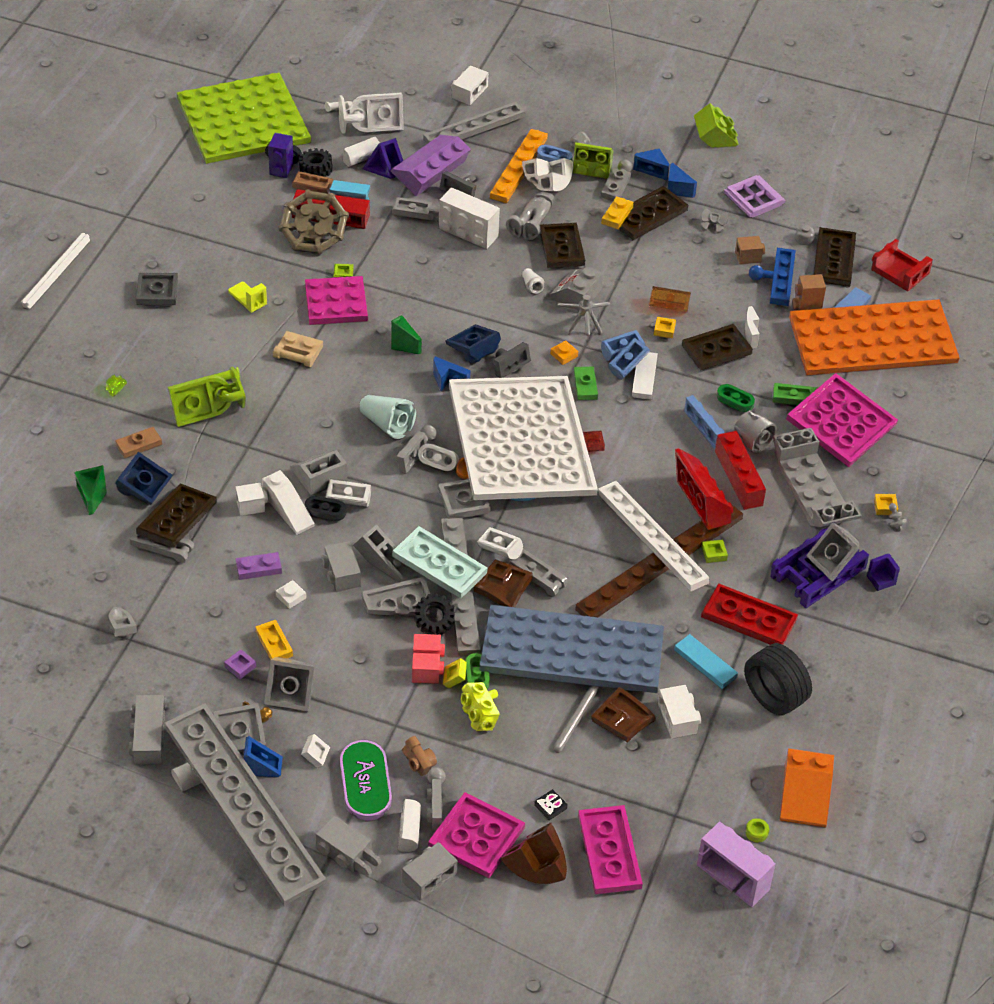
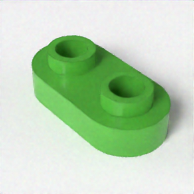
[465,653,490,689]

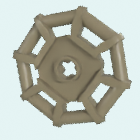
[278,189,349,254]

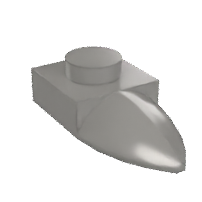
[109,607,137,637]

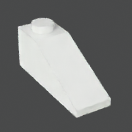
[262,470,315,535]

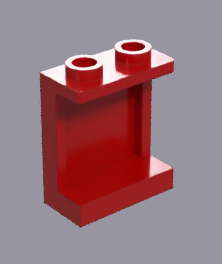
[871,239,933,292]

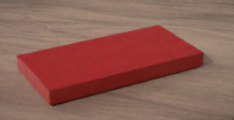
[701,583,798,645]

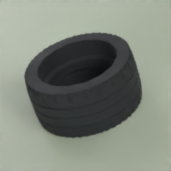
[744,643,812,716]

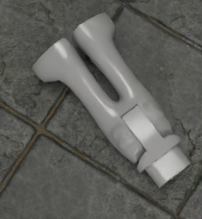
[506,192,554,240]

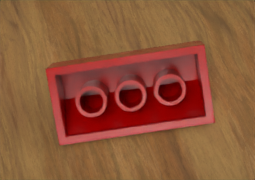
[675,448,733,530]

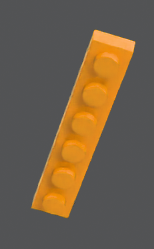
[490,129,548,204]

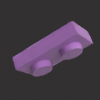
[236,552,282,580]

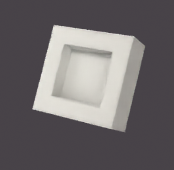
[276,580,306,609]
[301,734,330,768]

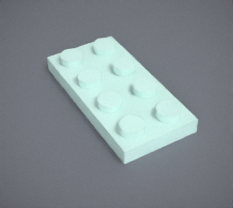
[392,526,488,599]

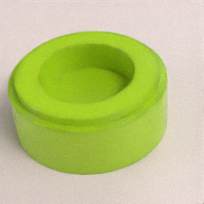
[745,818,770,843]

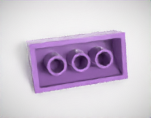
[391,135,471,196]

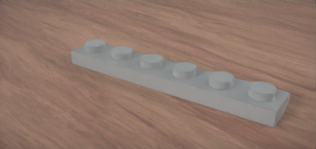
[423,102,525,144]

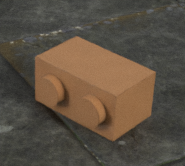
[792,274,826,311]

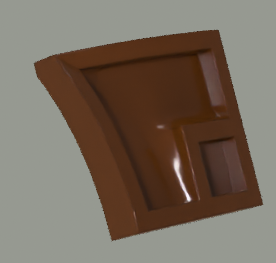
[473,559,533,608]
[591,687,656,743]

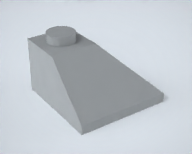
[806,523,860,581]
[264,657,315,711]

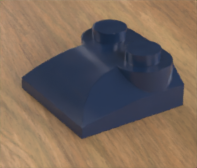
[445,324,501,363]
[115,452,173,505]

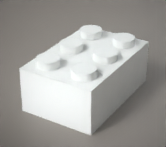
[439,188,500,249]

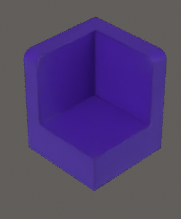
[867,553,900,591]

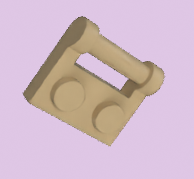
[273,331,323,367]

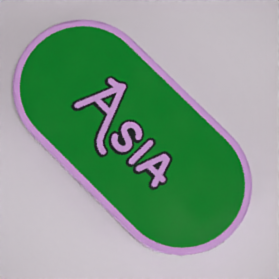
[340,740,392,821]

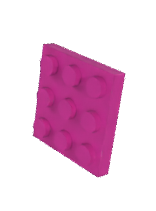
[305,276,368,325]
[428,792,525,878]

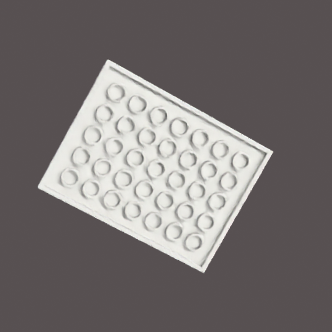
[449,376,598,500]

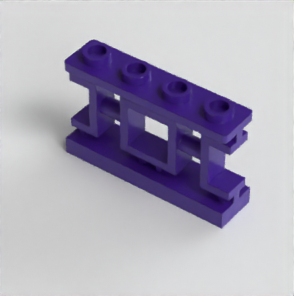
[770,527,869,609]

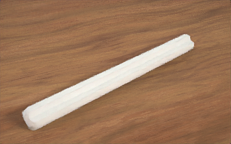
[21,233,90,309]

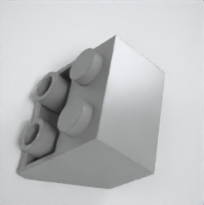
[290,450,347,496]

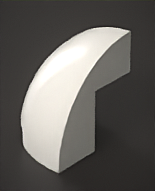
[522,158,573,192]

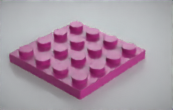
[786,373,898,467]

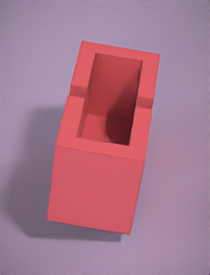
[412,634,445,684]

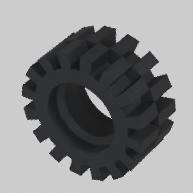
[299,148,333,177]
[414,593,455,635]

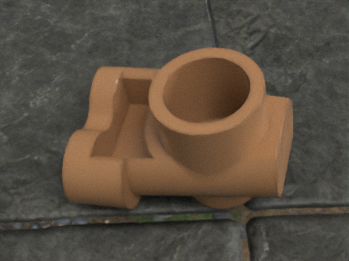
[402,736,437,776]

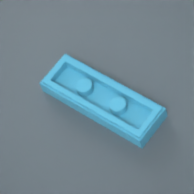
[674,634,738,689]

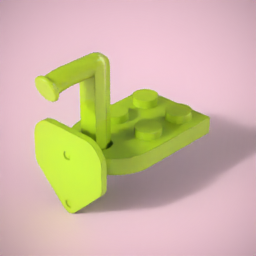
[168,367,246,427]

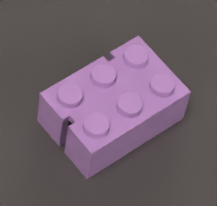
[697,821,776,907]

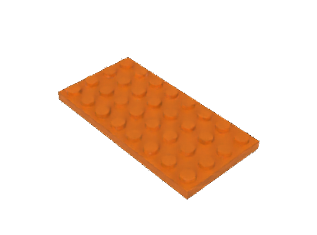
[789,299,960,375]

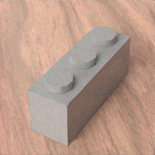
[129,695,165,765]

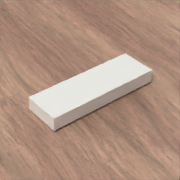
[632,352,658,400]

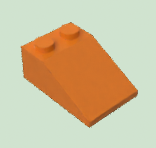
[780,748,834,828]

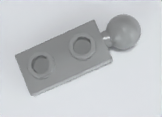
[601,160,632,201]
[397,425,436,474]
[427,767,446,831]

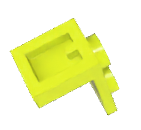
[228,281,267,313]

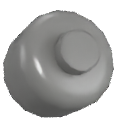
[570,131,591,150]
[795,225,815,245]

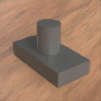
[439,171,477,197]
[494,342,531,378]

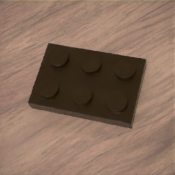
[540,222,585,268]
[682,324,753,371]

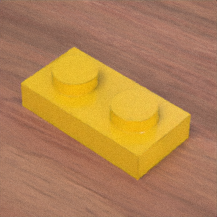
[601,196,634,230]
[255,620,293,660]

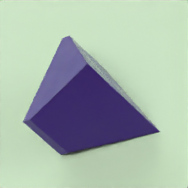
[363,138,403,179]

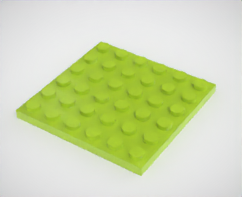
[177,72,311,164]

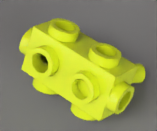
[460,683,500,731]

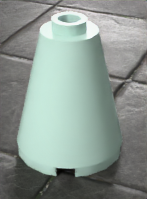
[360,395,416,439]

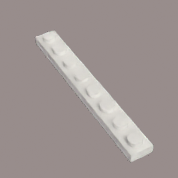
[598,481,709,591]

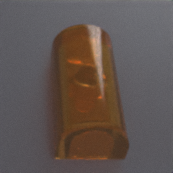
[649,286,691,312]

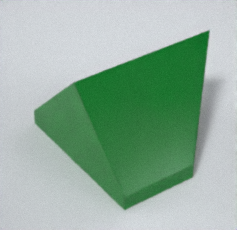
[391,315,422,354]
[74,465,107,515]

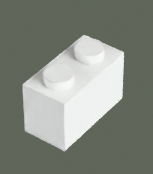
[451,66,489,105]
[658,685,701,738]

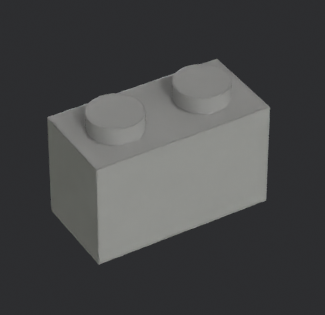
[322,541,361,592]
[402,842,458,900]

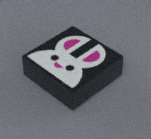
[534,789,568,821]

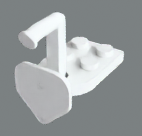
[325,93,403,133]

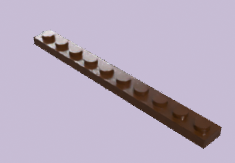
[575,505,743,618]

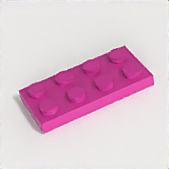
[578,805,643,894]

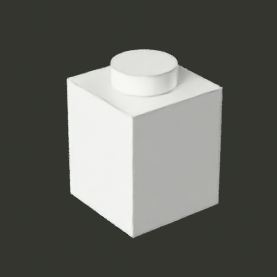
[235,483,268,516]

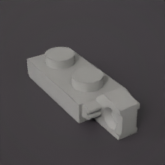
[392,197,439,221]

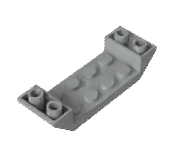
[773,428,861,527]

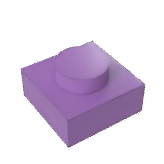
[224,649,256,679]

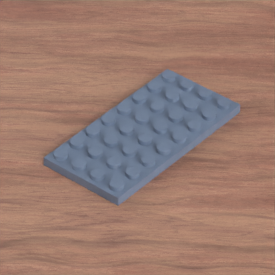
[479,605,664,693]

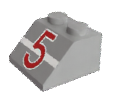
[549,266,603,311]

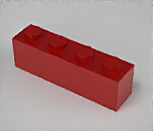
[292,189,370,229]
[715,431,766,510]

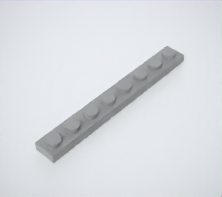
[441,518,480,656]

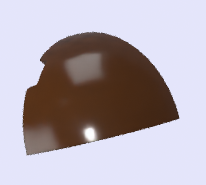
[501,823,567,884]

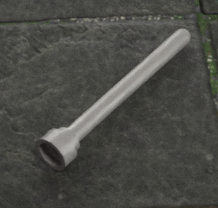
[554,685,601,753]

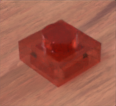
[583,431,605,452]

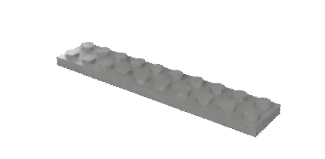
[165,703,326,906]

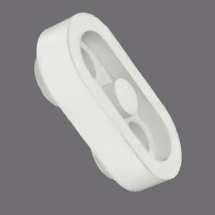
[418,444,459,471]

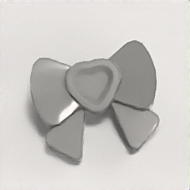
[700,209,728,233]

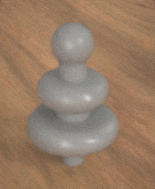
[889,503,907,531]

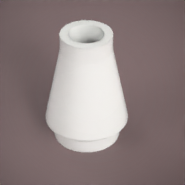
[522,268,544,294]

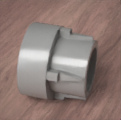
[734,411,777,453]

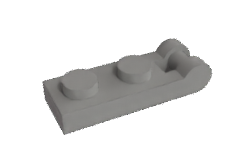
[130,531,194,563]
[508,549,568,597]

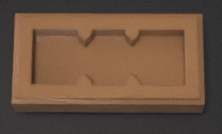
[292,171,333,194]
[115,427,162,458]

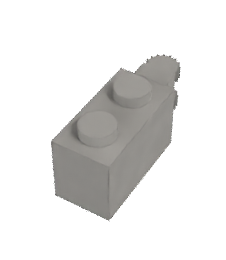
[316,816,382,876]

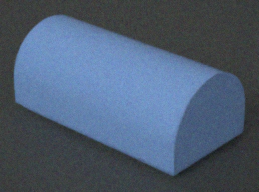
[601,330,646,361]
[608,338,650,380]

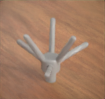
[557,295,610,336]

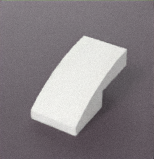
[745,306,760,348]

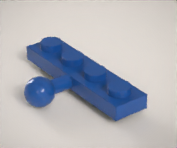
[749,247,796,306]

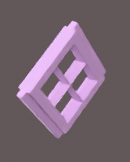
[724,175,786,218]

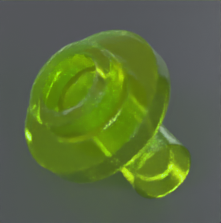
[105,374,127,397]

